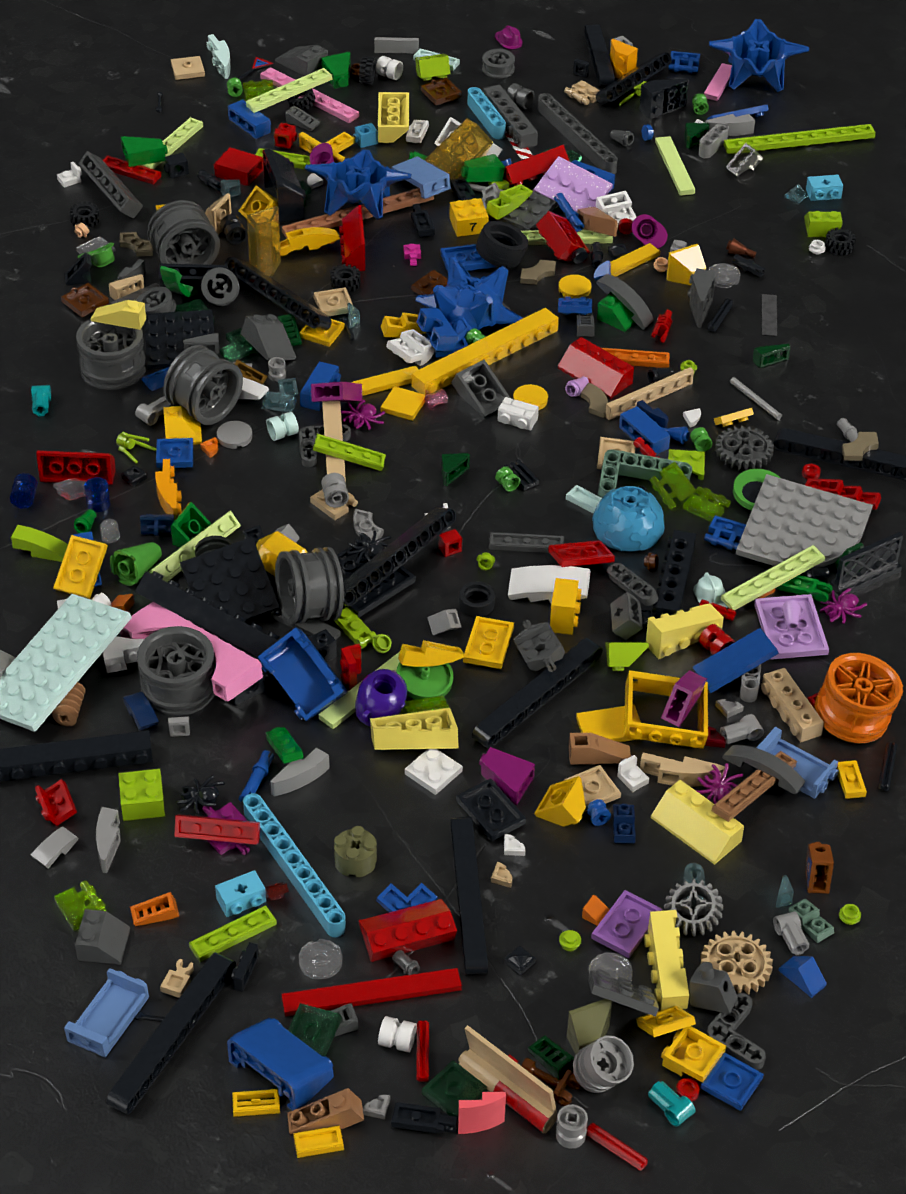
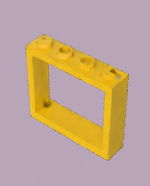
[624,670,708,749]

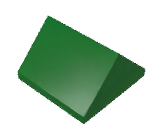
[171,502,211,547]

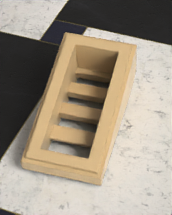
[109,274,144,300]

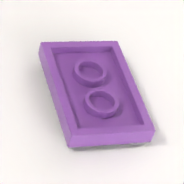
[591,890,662,958]

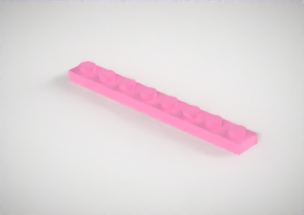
[260,67,359,123]

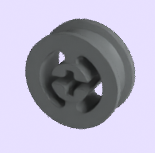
[482,49,515,79]
[201,267,239,306]
[137,287,176,314]

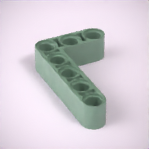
[598,449,692,498]

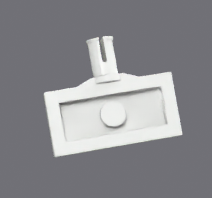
[406,120,429,143]

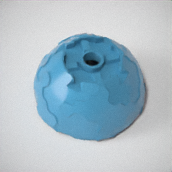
[592,486,665,551]

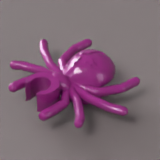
[341,400,385,430]
[819,588,867,624]
[696,763,743,804]

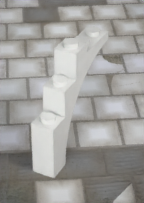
[57,599,144,673]

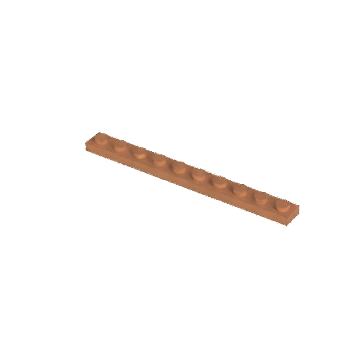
[282,188,434,238]

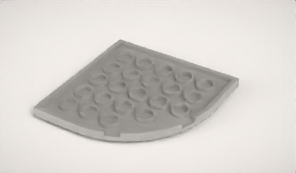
[736,474,873,567]

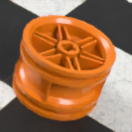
[814,653,903,743]

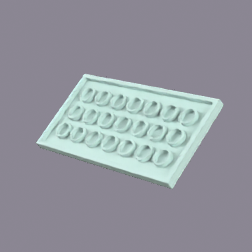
[0,594,132,732]

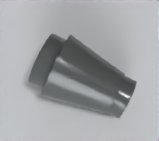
[610,130,634,146]

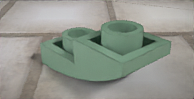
[789,899,834,943]

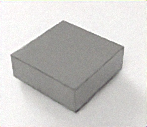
[168,717,190,737]

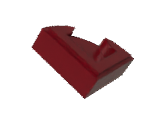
[705,726,725,748]

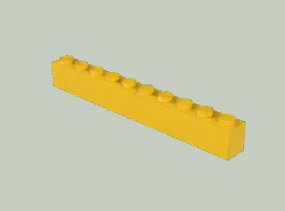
[412,307,559,396]

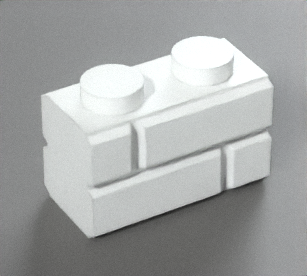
[498,397,539,431]

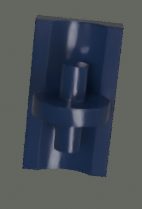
[140,514,174,536]

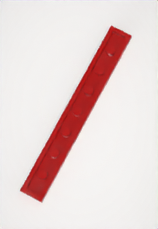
[282,968,462,1017]

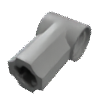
[135,396,172,426]
[720,714,764,744]
[773,911,810,955]

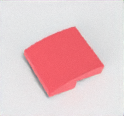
[458,1092,506,1134]

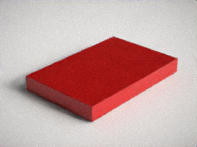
[548,540,615,567]

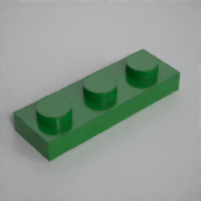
[266,727,303,764]

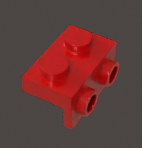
[340,644,362,690]
[35,779,77,826]

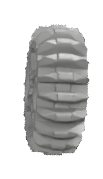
[664,878,723,937]

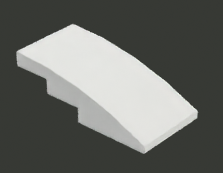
[508,565,591,603]

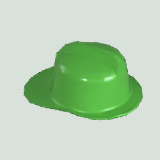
[77,243,115,267]

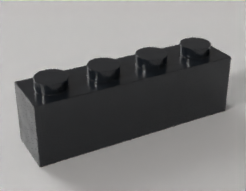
[159,263,228,289]

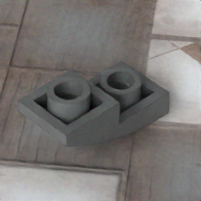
[118,259,146,290]

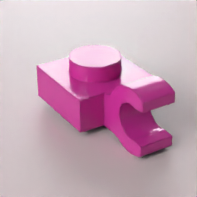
[403,244,421,266]

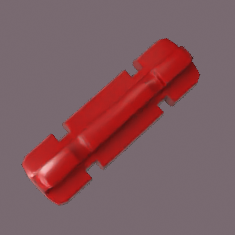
[633,437,660,458]
[699,599,736,621]

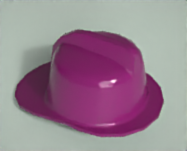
[495,25,523,49]
[310,143,334,165]
[632,214,668,248]

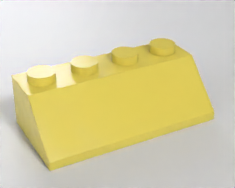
[378,92,409,143]
[651,780,744,865]

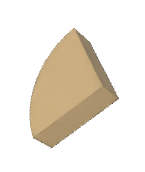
[491,862,512,888]

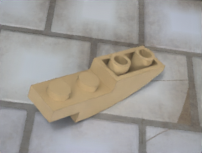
[640,753,725,787]

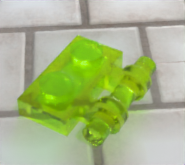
[243,79,274,101]
[649,461,696,509]
[683,486,731,522]
[404,696,449,714]
[54,881,106,931]

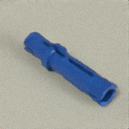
[554,193,584,232]
[238,750,274,802]

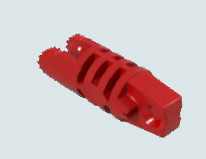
[651,309,673,343]

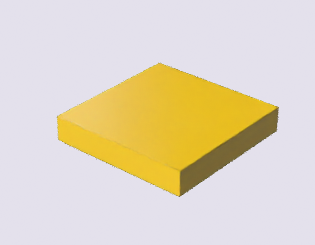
[299,319,345,347]
[380,386,427,421]
[636,1006,696,1037]

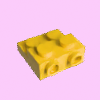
[661,1026,726,1083]

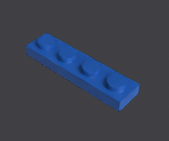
[707,105,769,120]

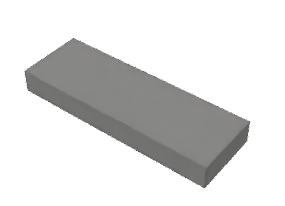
[374,37,419,54]

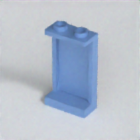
[391,157,451,199]
[757,727,839,799]
[64,968,149,1058]

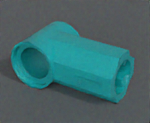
[31,385,51,416]
[648,1081,696,1127]

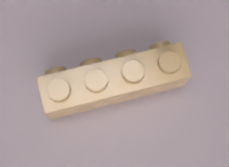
[761,668,824,743]

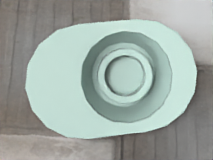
[693,572,728,609]

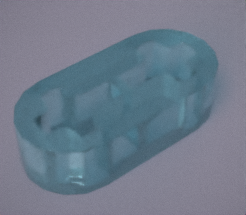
[262,392,297,412]
[684,863,705,902]

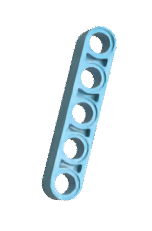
[467,87,506,140]

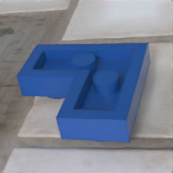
[376,883,438,912]

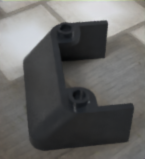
[263,149,306,222]

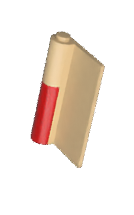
[458,1025,557,1133]

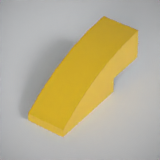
[381,312,426,338]
[398,640,464,667]

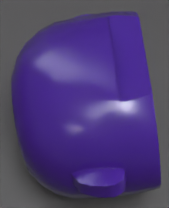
[355,669,407,727]

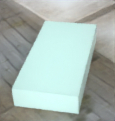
[566,485,602,513]

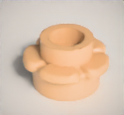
[74,223,90,238]
[653,257,668,272]

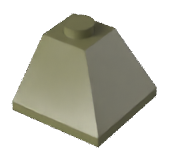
[567,999,612,1054]

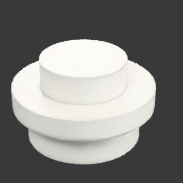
[809,240,826,254]

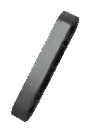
[607,563,658,606]

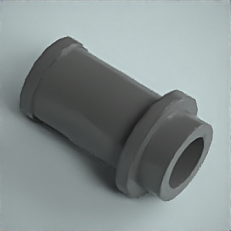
[392,950,420,975]

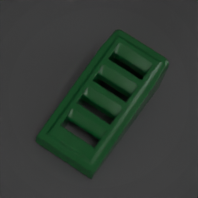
[277,314,302,346]
[753,344,790,368]
[528,1035,574,1080]

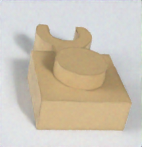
[160,959,194,998]

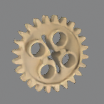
[701,931,773,995]

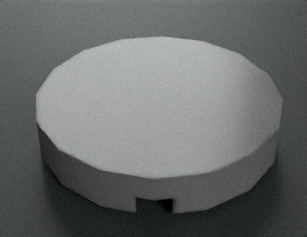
[217,421,253,449]

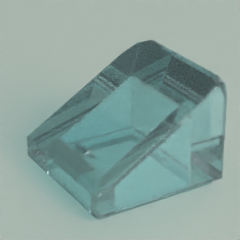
[220,180,241,198]
[784,184,809,204]
[347,303,360,328]
[278,378,298,397]
[776,875,794,908]

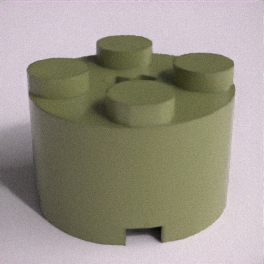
[334,826,377,877]

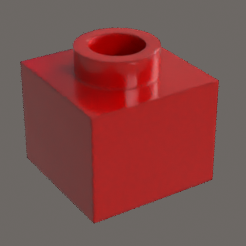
[438,529,462,557]

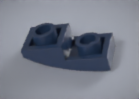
[637,400,669,428]
[123,692,159,730]
[613,804,636,843]

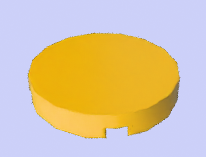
[558,275,591,298]
[513,384,548,410]

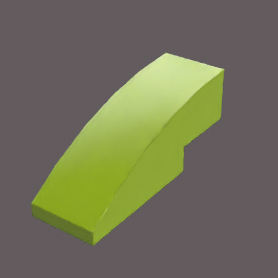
[486,184,533,220]
[11,525,68,562]

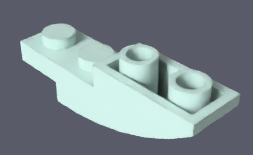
[207,34,230,79]

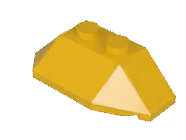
[256,531,307,576]

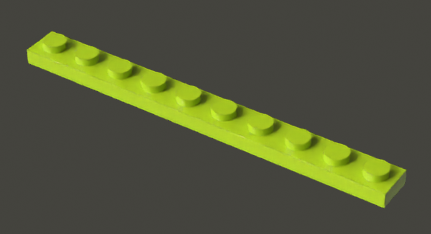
[723,124,876,154]

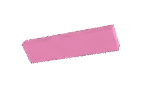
[704,63,732,101]

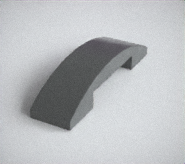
[596,274,654,330]
[723,745,805,795]

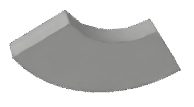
[353,509,384,541]

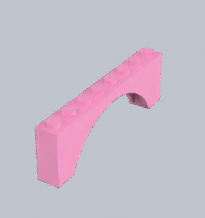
[120,602,263,702]

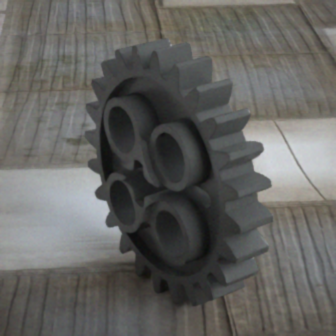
[715,426,774,470]

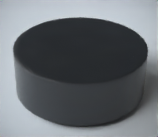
[571,248,588,264]

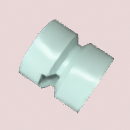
[266,411,299,441]

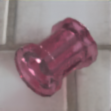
[425,389,448,409]

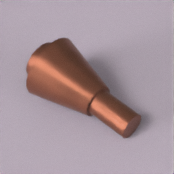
[726,238,756,258]

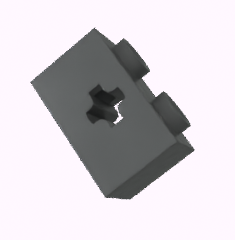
[610,592,643,640]

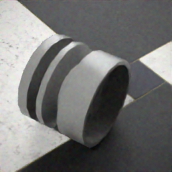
[573,1035,634,1093]

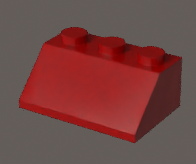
[536,211,590,262]

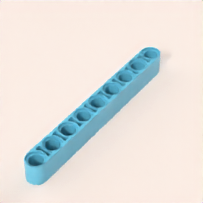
[243,793,346,937]

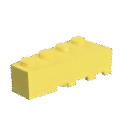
[646,603,724,659]
[644,910,689,1010]

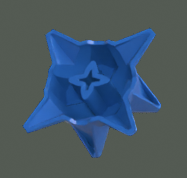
[709,19,809,92]
[305,149,412,220]
[415,256,523,342]

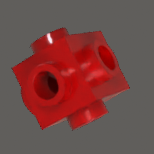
[274,123,297,149]

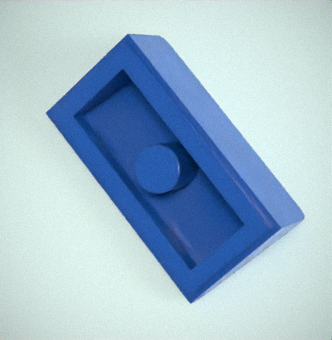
[141,366,170,391]

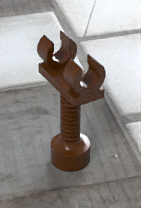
[521,1058,581,1107]

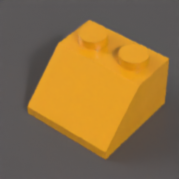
[610,39,638,79]

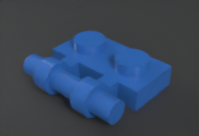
[668,51,700,73]
[558,296,592,315]
[704,516,746,550]

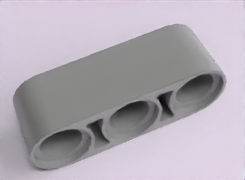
[698,123,729,158]
[740,664,761,702]

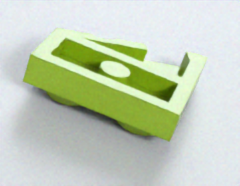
[668,449,705,480]

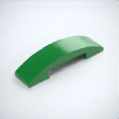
[160,266,199,297]

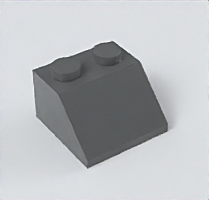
[75,909,130,965]

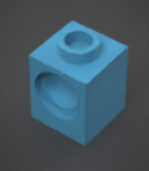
[353,123,378,148]

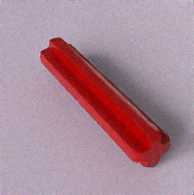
[416,1020,429,1082]
[586,1123,648,1171]

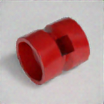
[699,624,735,655]

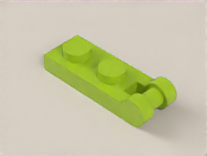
[334,607,377,649]

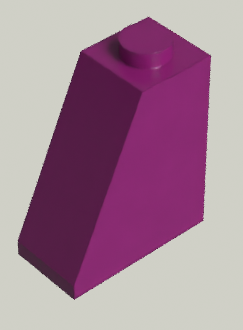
[311,382,363,403]
[661,670,707,727]
[479,747,535,805]

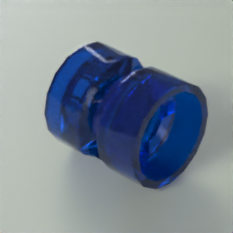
[9,473,38,508]
[84,477,111,512]

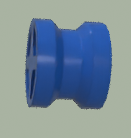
[586,799,611,826]

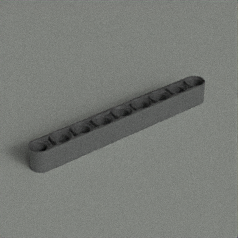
[538,93,617,174]

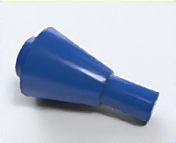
[661,427,690,444]

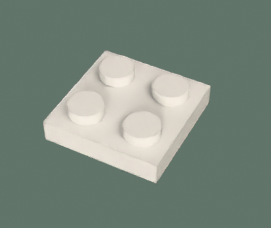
[405,749,463,795]

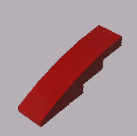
[805,478,881,510]

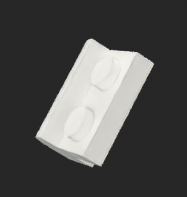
[596,191,636,223]
[386,329,435,366]

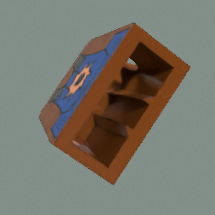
[805,842,834,894]

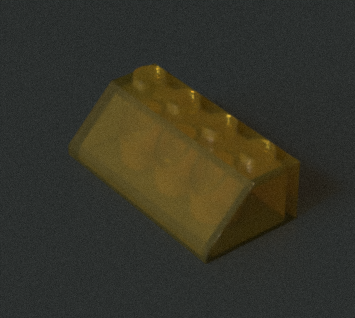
[425,118,493,180]
[247,206,281,276]

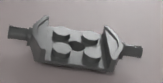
[514,620,565,672]

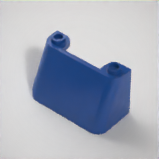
[258,627,348,721]
[227,1018,334,1111]

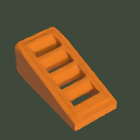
[130,892,179,926]

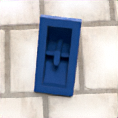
[778,956,827,998]

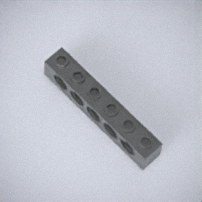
[483,84,538,149]
[78,151,143,219]

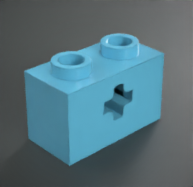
[806,175,843,201]
[215,870,266,917]

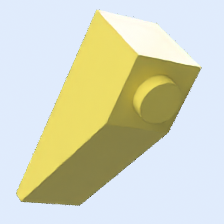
[91,300,146,330]

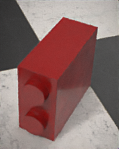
[214,147,263,186]

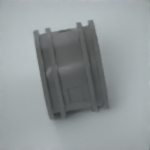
[147,200,220,265]
[76,319,146,390]
[163,345,243,425]
[275,547,344,625]
[137,626,215,716]

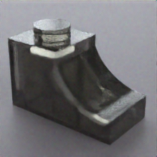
[726,143,763,177]

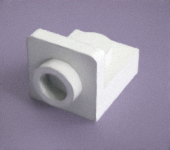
[57,162,82,187]
[617,755,649,792]

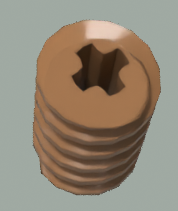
[52,682,85,727]

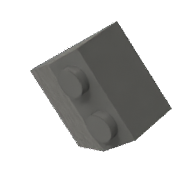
[275,45,328,76]
[688,268,716,328]
[241,314,296,361]
[451,359,510,417]

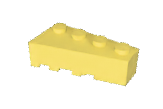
[370,708,459,750]

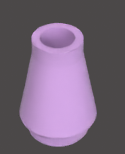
[565,376,589,397]
[782,600,801,630]

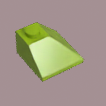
[605,642,649,671]

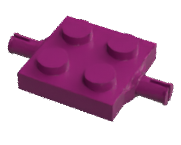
[202,802,250,855]

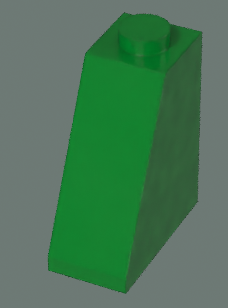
[321,52,351,89]
[121,136,168,167]
[461,154,505,182]

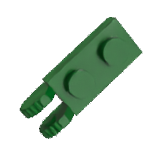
[776,575,833,602]

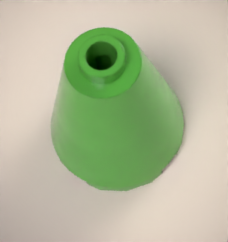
[110,542,162,586]

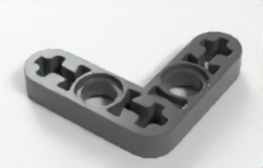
[299,424,351,467]
[706,993,766,1070]

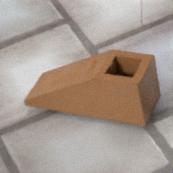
[577,207,618,237]
[569,733,631,765]
[287,1088,364,1134]

